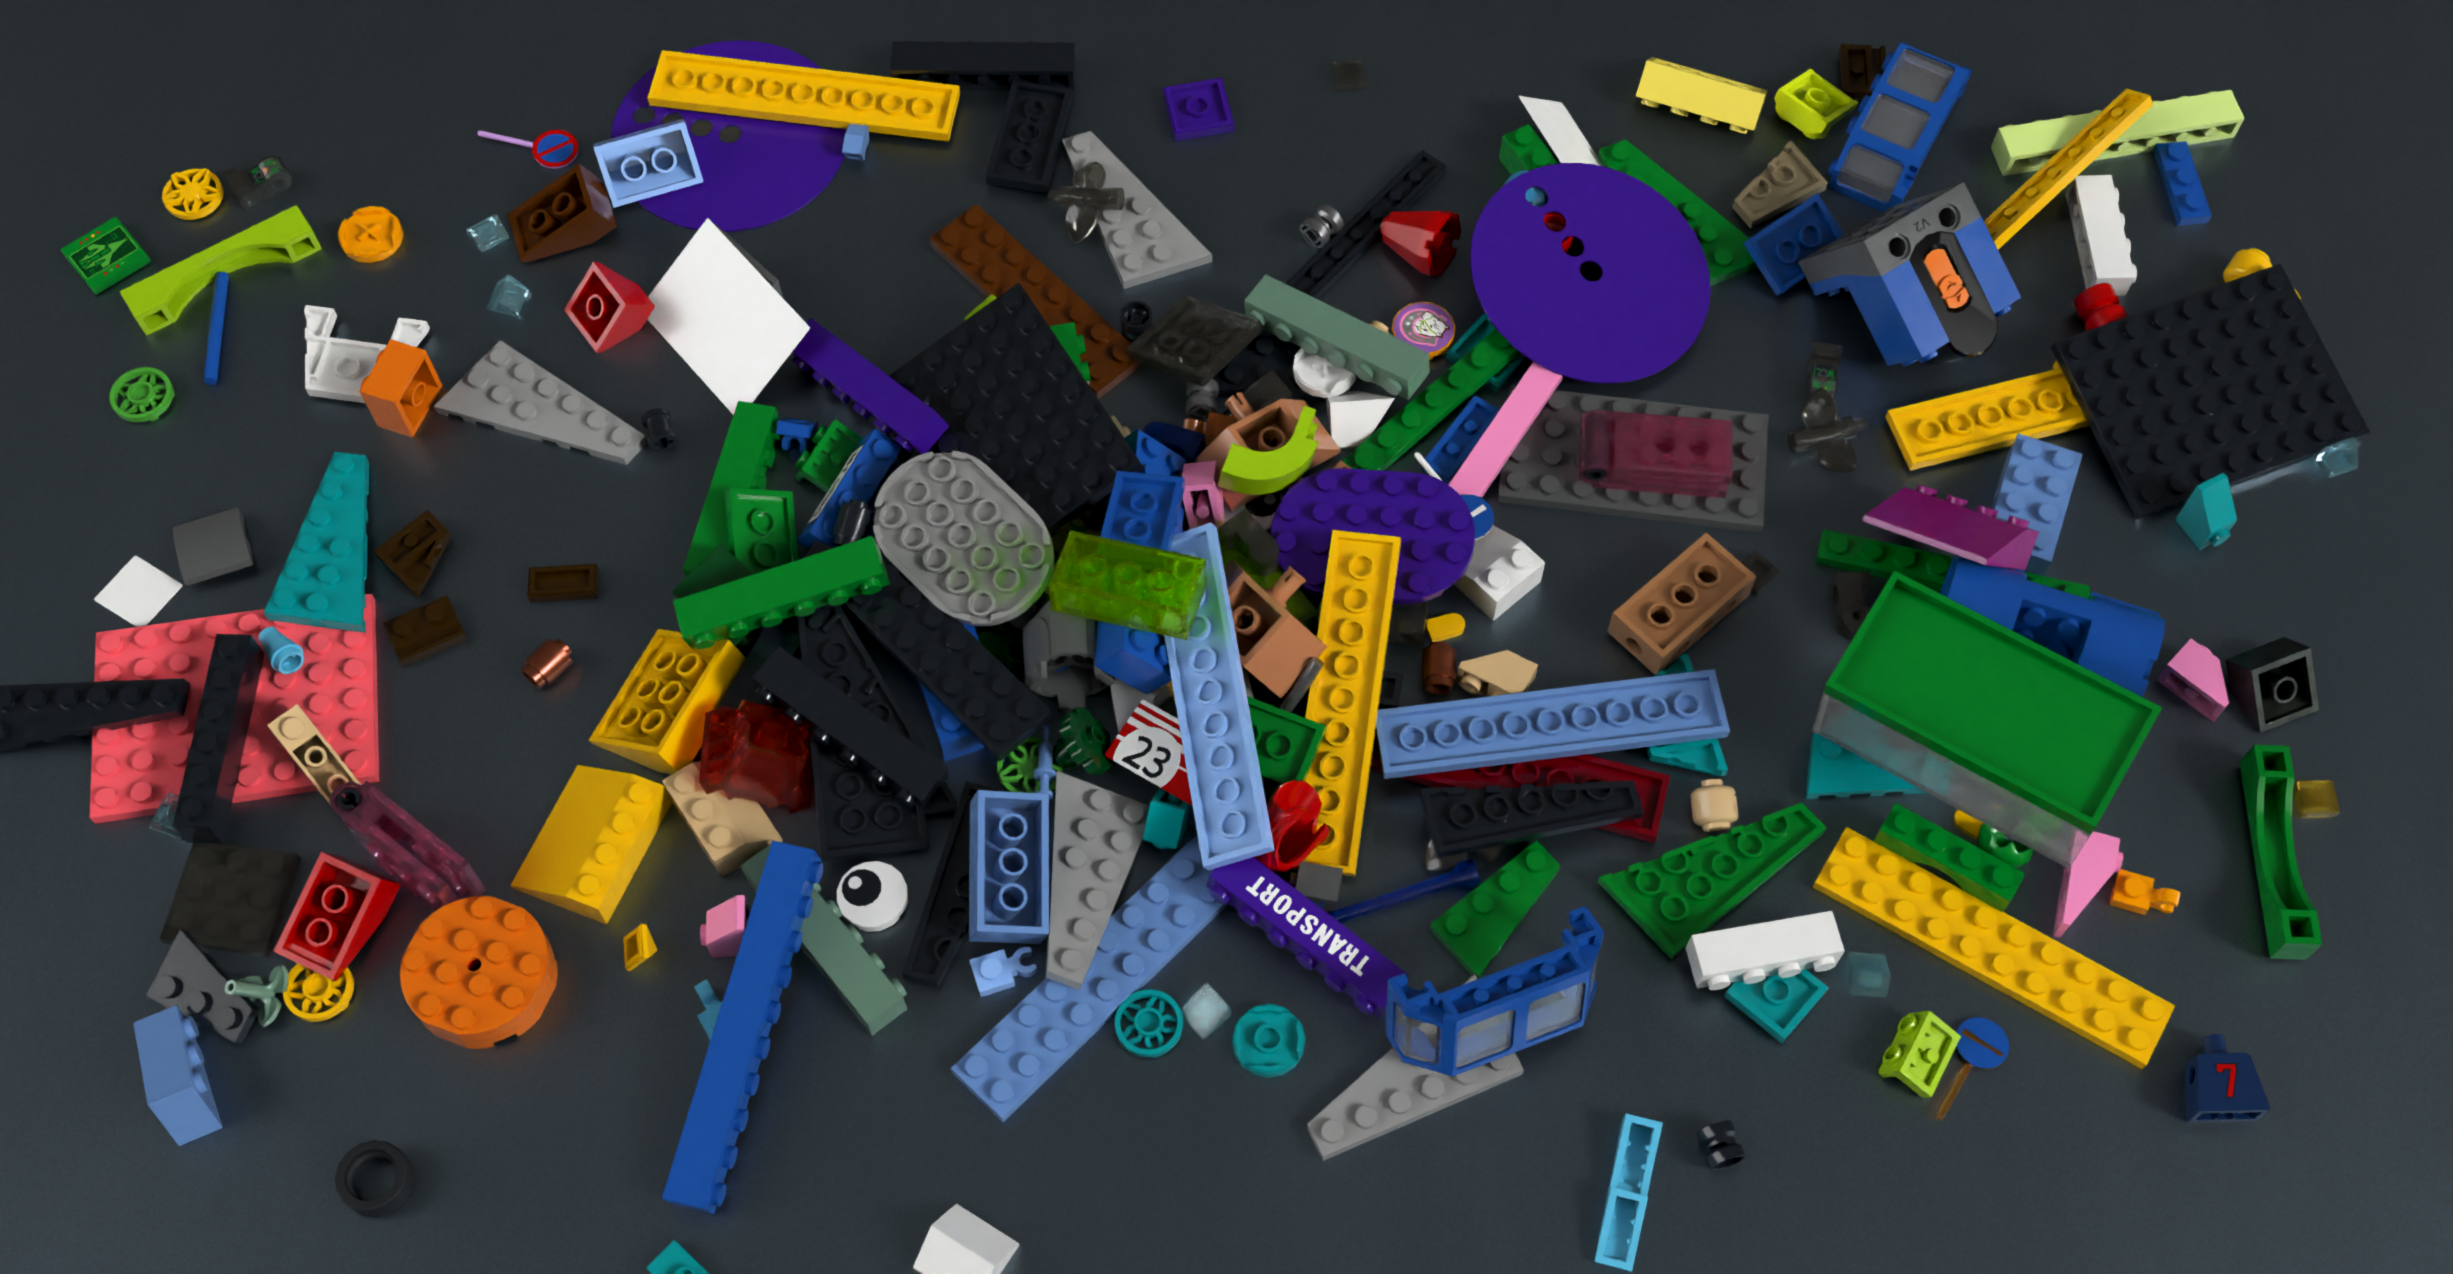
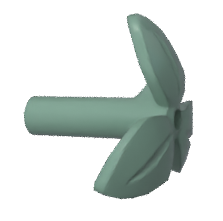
[225,964,288,1027]

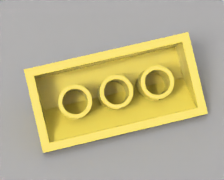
[1636,57,1768,134]

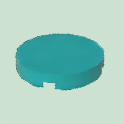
[1232,1004,1305,1078]

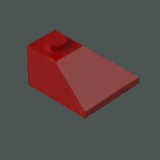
[564,262,655,353]

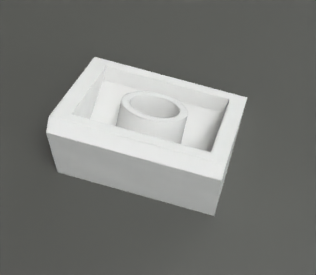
[913,1203,1019,1274]

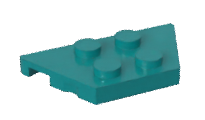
[1645,653,1728,776]

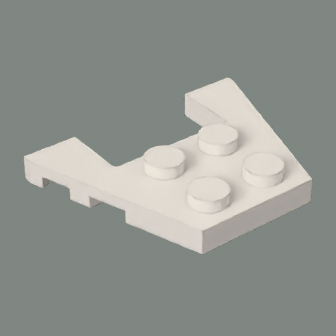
[304,305,430,403]

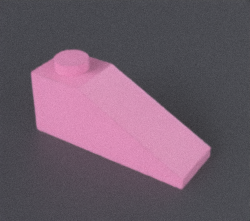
[2053,828,2123,938]

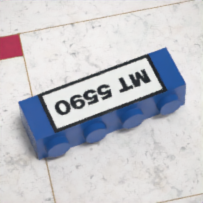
[797,428,902,550]

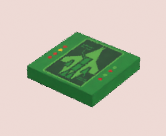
[60,216,151,295]

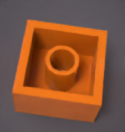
[359,339,443,438]

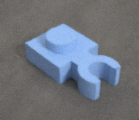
[969,947,1038,997]

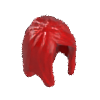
[1254,779,1330,872]

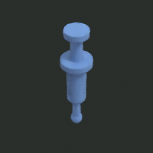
[1033,724,1056,801]

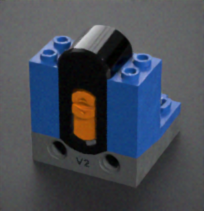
[1798,182,2022,367]

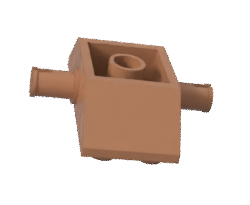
[1195,392,1341,512]
[1224,559,1327,698]

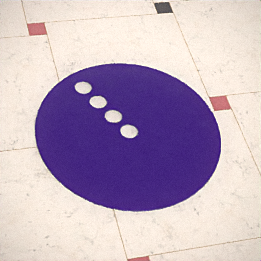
[610,40,847,232]
[1470,163,1711,384]

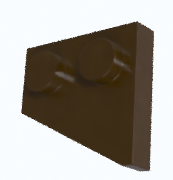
[374,510,451,597]

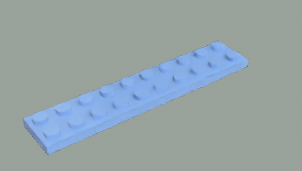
[1153,522,1275,870]

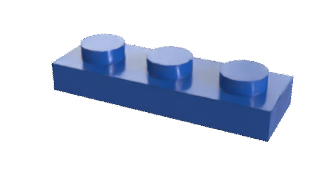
[2153,141,2212,226]
[1420,395,1500,485]

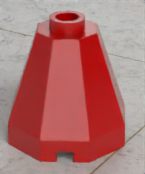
[1380,211,1462,276]

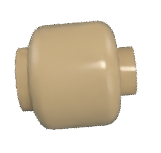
[1690,779,1738,832]

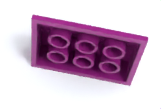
[1863,484,2039,570]

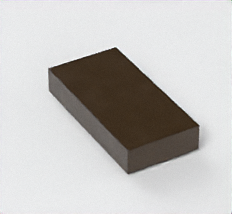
[527,564,599,603]

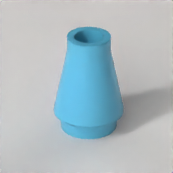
[258,627,304,674]

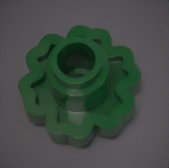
[1053,707,1116,776]

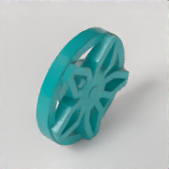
[1115,989,1183,1058]

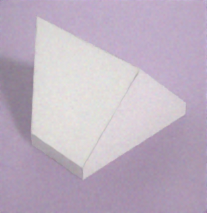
[1325,391,1395,450]

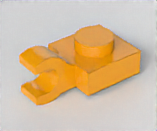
[2109,869,2180,916]

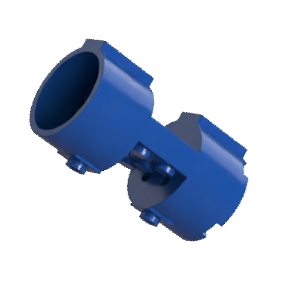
[1940,554,2165,697]

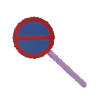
[477,130,579,169]

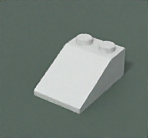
[1454,525,1545,621]

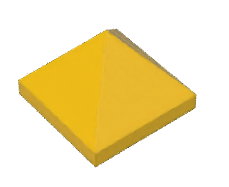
[623,924,658,971]

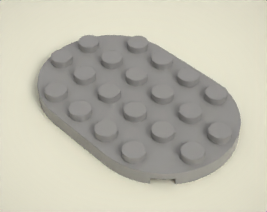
[873,450,1054,626]

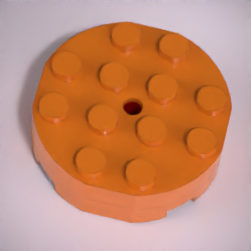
[400,896,558,1049]

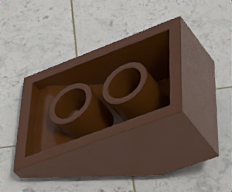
[507,164,617,263]

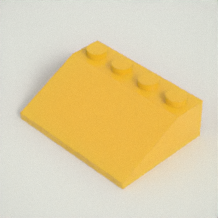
[588,629,746,775]
[510,765,672,925]

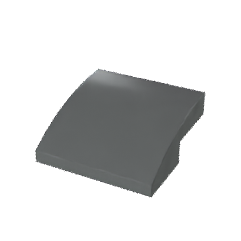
[172,507,253,586]

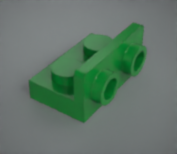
[794,419,862,493]

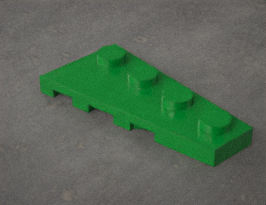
[1430,840,1561,979]

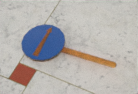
[1936,1017,2010,1121]

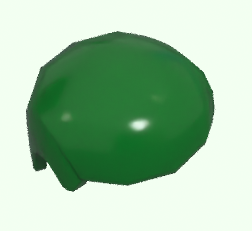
[1977,823,2033,868]

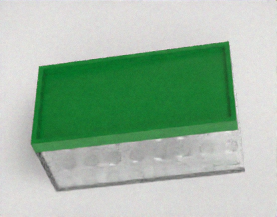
[1812,570,2162,869]

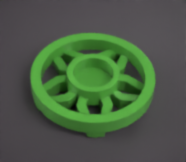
[109,367,175,422]
[997,736,1062,793]

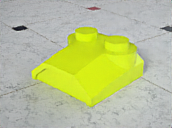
[1774,69,1859,139]

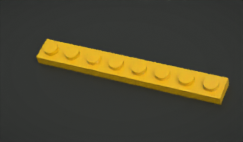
[1984,88,2153,250]

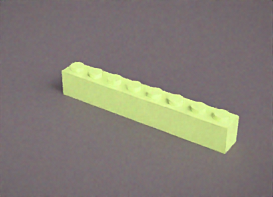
[1991,90,2245,176]

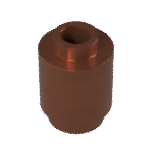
[520,638,573,689]
[1421,641,1456,695]

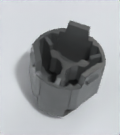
[1022,591,1115,712]

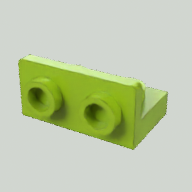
[1878,1010,1961,1098]

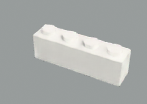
[2065,175,2137,296]
[1685,911,1845,990]

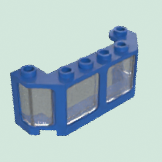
[1827,42,1973,212]
[1385,906,1604,1077]

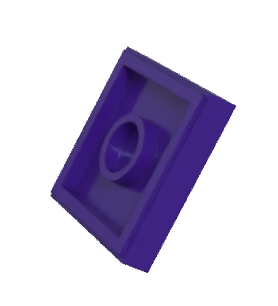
[1163,78,1235,141]

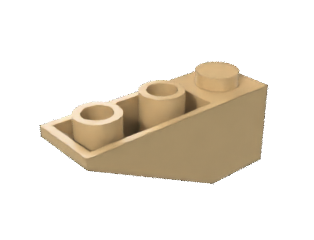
[267,704,364,810]

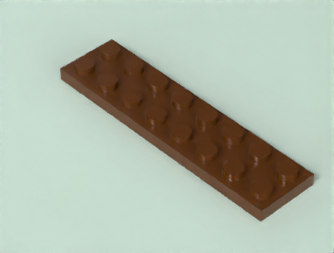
[929,204,1145,399]

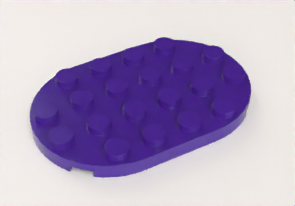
[1271,468,1475,604]

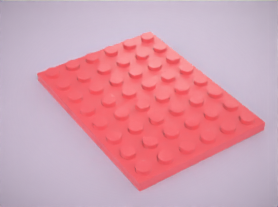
[89,594,379,824]

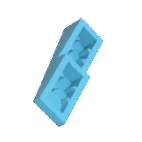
[1594,1113,1663,1272]

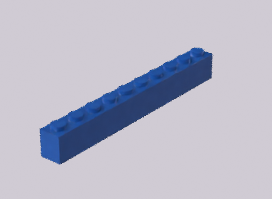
[662,841,823,1215]

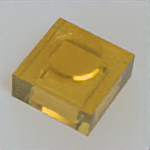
[2293,780,2340,818]

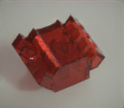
[699,700,813,814]

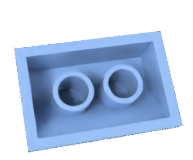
[593,119,704,208]

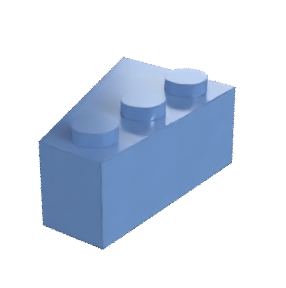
[133,1005,223,1146]

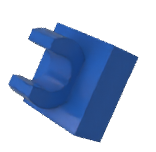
[776,417,818,453]

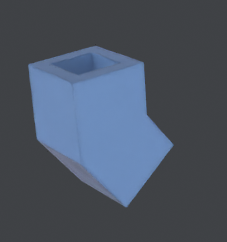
[842,124,869,161]

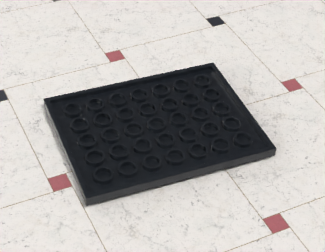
[2050,264,2370,519]
[886,282,1145,536]

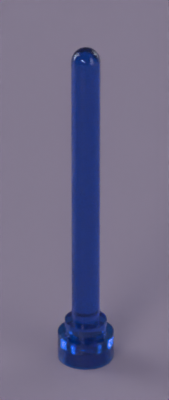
[1328,858,1481,924]

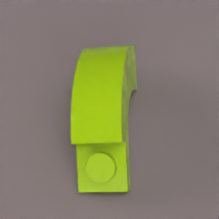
[1218,405,1319,495]

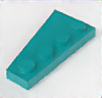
[1805,732,1953,799]

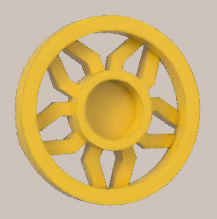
[162,168,224,220]
[283,963,354,1022]

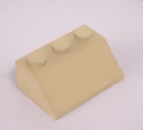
[662,759,783,878]

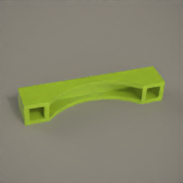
[119,205,322,336]

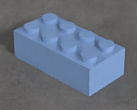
[1991,433,2083,576]
[969,790,1049,944]

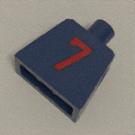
[2185,1034,2270,1122]

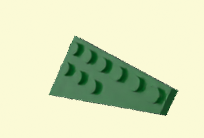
[1597,139,1758,286]
[1598,803,1827,960]

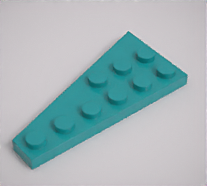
[264,452,370,633]

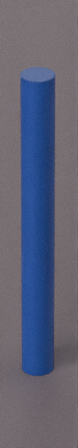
[203,272,229,385]

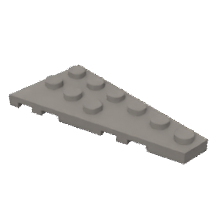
[1062,131,1212,289]
[433,340,648,465]
[1046,771,1150,990]
[1307,974,1524,1161]

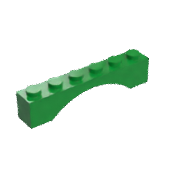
[2239,745,2322,960]

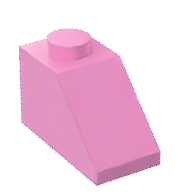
[1182,460,1226,538]
[2156,638,2229,722]
[700,895,751,958]

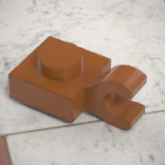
[1182,413,1237,446]

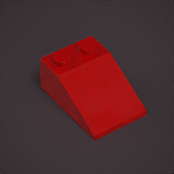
[273,852,401,981]

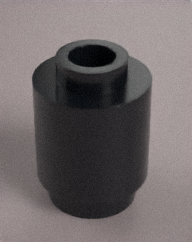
[832,499,874,547]

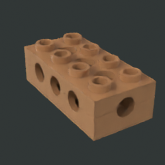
[1607,532,1756,675]

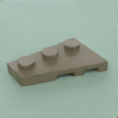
[1732,140,1828,229]

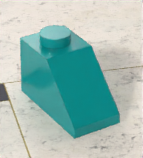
[2175,472,2237,550]
[1142,788,1193,849]

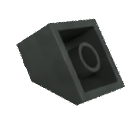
[2225,637,2319,733]

